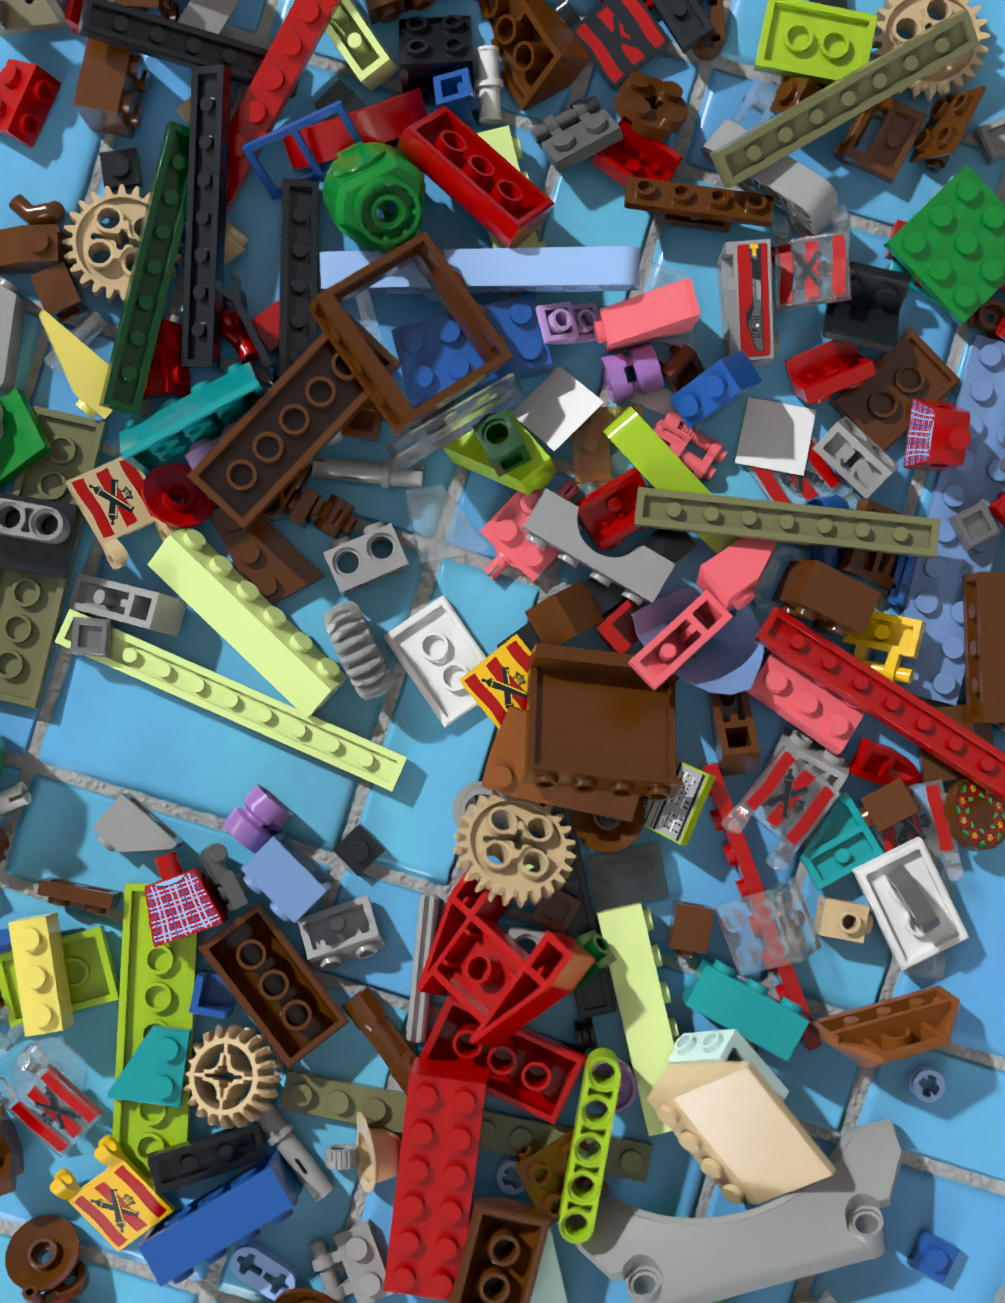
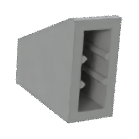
[0,277,26,393]

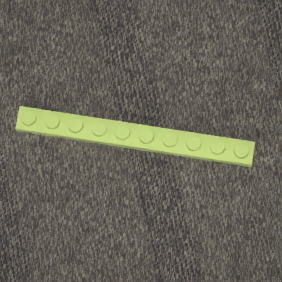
[55,609,408,791]

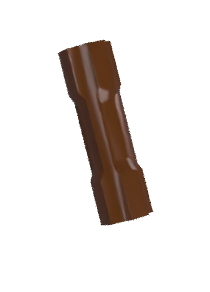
[342,986,420,1096]

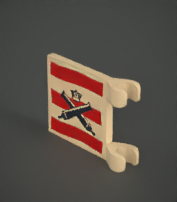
[65,457,180,569]

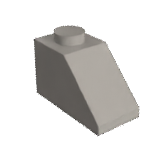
[92,793,184,852]

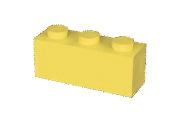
[8,912,74,1037]

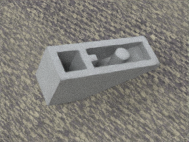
[67,572,187,637]

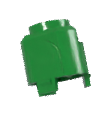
[323,141,426,255]

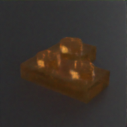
[571,404,644,485]

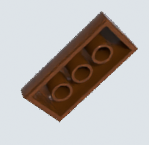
[198,901,350,1069]
[449,1196,551,1303]

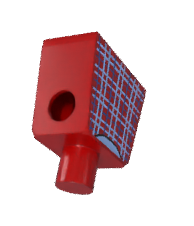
[903,398,971,472]
[145,851,229,947]

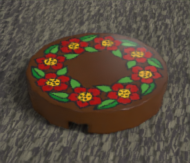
[944,778,1005,852]

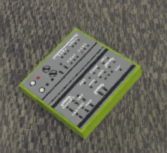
[640,758,715,846]

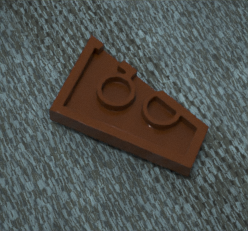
[210,508,325,605]

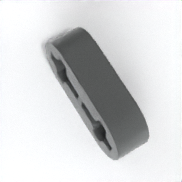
[885,864,940,934]

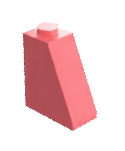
[593,278,701,353]

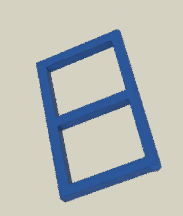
[242,100,365,200]

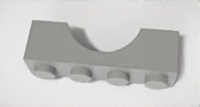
[521,488,675,606]

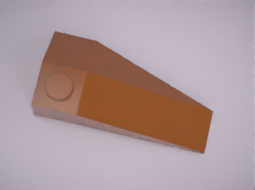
[481,706,640,822]

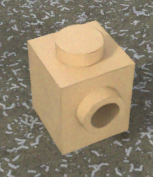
[813,895,873,944]

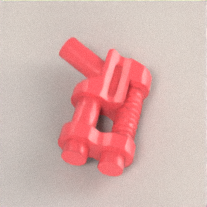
[653,412,728,481]

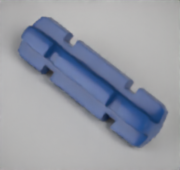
[887,555,917,608]

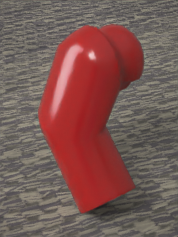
[221,310,258,364]

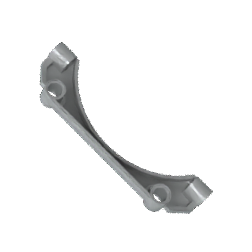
[568,1118,903,1303]

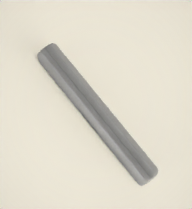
[406,894,440,1043]

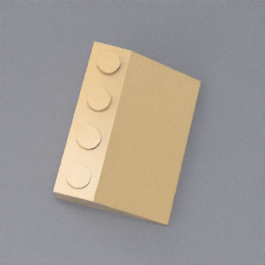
[646,1061,836,1204]

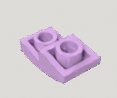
[535,301,598,345]

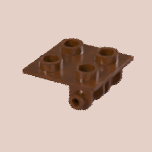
[909,86,986,173]
[514,1129,609,1227]

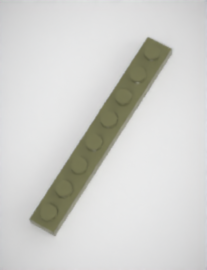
[710,10,980,188]
[634,487,941,558]

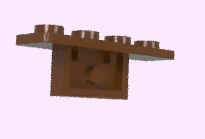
[624,176,774,233]

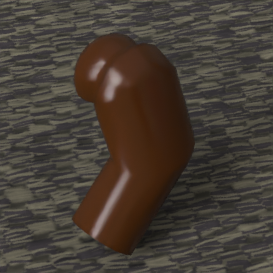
[9,194,65,225]

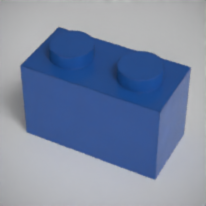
[669,350,762,429]

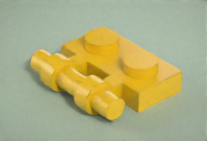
[842,611,926,684]

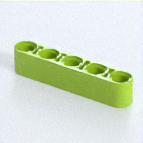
[603,406,741,555]
[559,1048,621,1244]

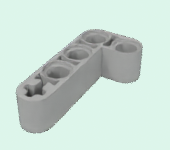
[701,119,839,241]

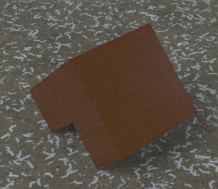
[525,580,604,646]

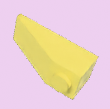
[38,310,113,419]

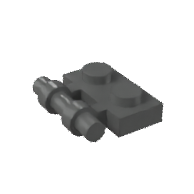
[530,96,623,174]
[199,843,249,912]

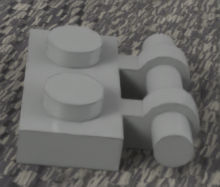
[309,1219,394,1303]

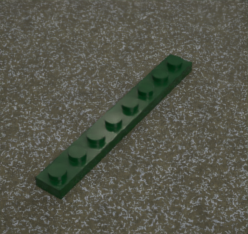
[99,121,190,416]

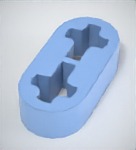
[230,1241,297,1301]

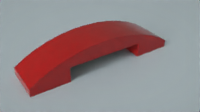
[282,87,428,170]

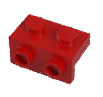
[0,59,61,147]
[591,116,683,188]
[784,340,877,404]
[574,467,648,550]

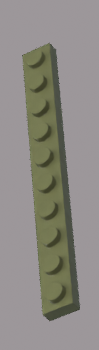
[280,1069,653,1183]

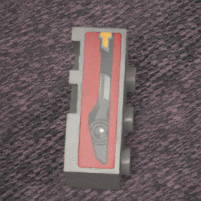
[716,239,779,367]

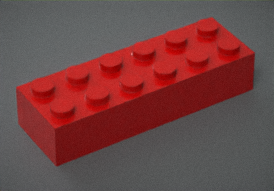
[383,1057,490,1301]

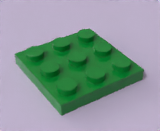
[883,165,1005,325]

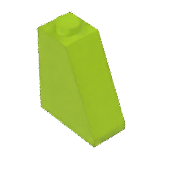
[440,397,557,495]

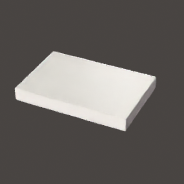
[383,595,486,727]
[852,836,969,971]

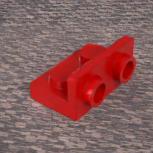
[142,319,191,401]

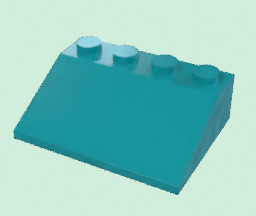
[119,362,267,476]

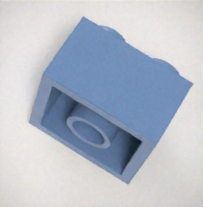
[241,832,334,923]

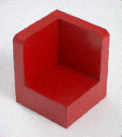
[594,599,639,653]

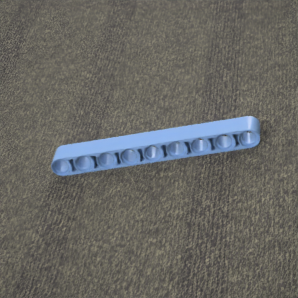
[318,246,640,294]

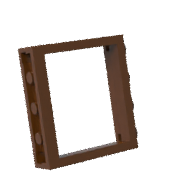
[308,231,513,436]

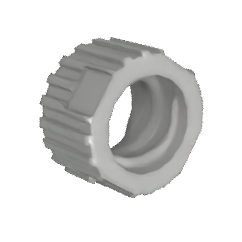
[325,1143,359,1170]

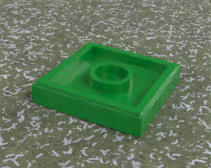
[0,387,53,489]

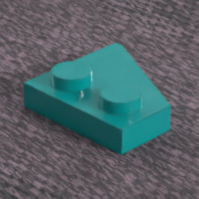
[799,792,884,891]
[107,1025,192,1107]

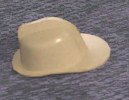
[355,1111,401,1193]

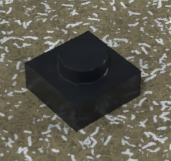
[100,148,143,192]
[333,823,385,876]

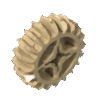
[182,1024,282,1129]

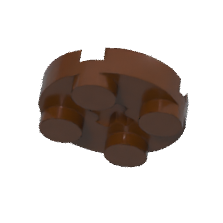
[615,71,688,140]

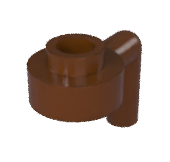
[22,1259,90,1303]

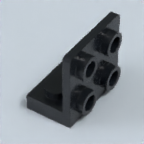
[399,14,475,100]
[822,260,911,353]

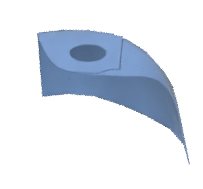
[632,586,764,695]

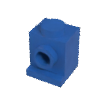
[433,67,480,128]

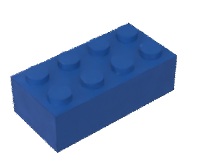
[391,292,553,408]
[137,1150,303,1287]

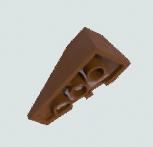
[478,0,591,111]

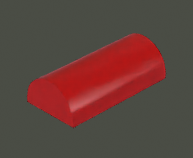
[397,106,555,248]
[419,992,587,1125]

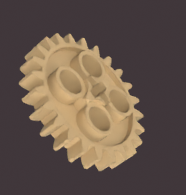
[870,0,990,101]
[62,184,184,304]
[453,790,576,908]

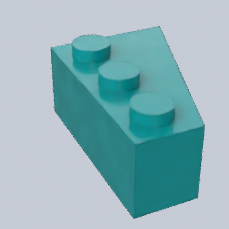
[681,956,809,1062]

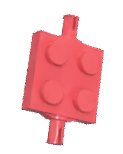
[479,480,583,582]

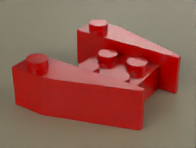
[417,868,595,1047]

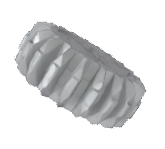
[323,601,394,700]

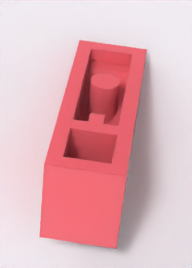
[696,538,780,612]
[628,590,733,690]

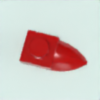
[849,737,921,786]

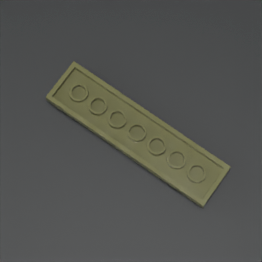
[0,406,108,709]

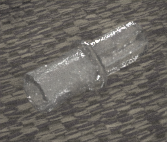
[44,309,110,374]

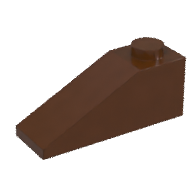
[0,224,69,275]
[707,691,760,776]

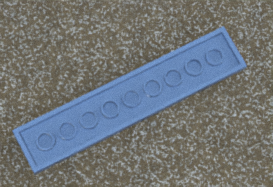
[896,334,1005,706]

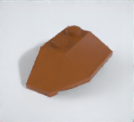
[808,985,960,1069]

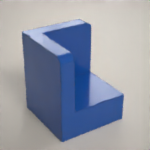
[189,969,236,1019]

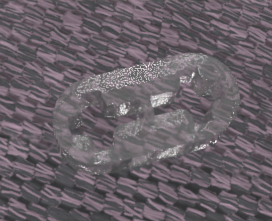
[751,546,804,611]

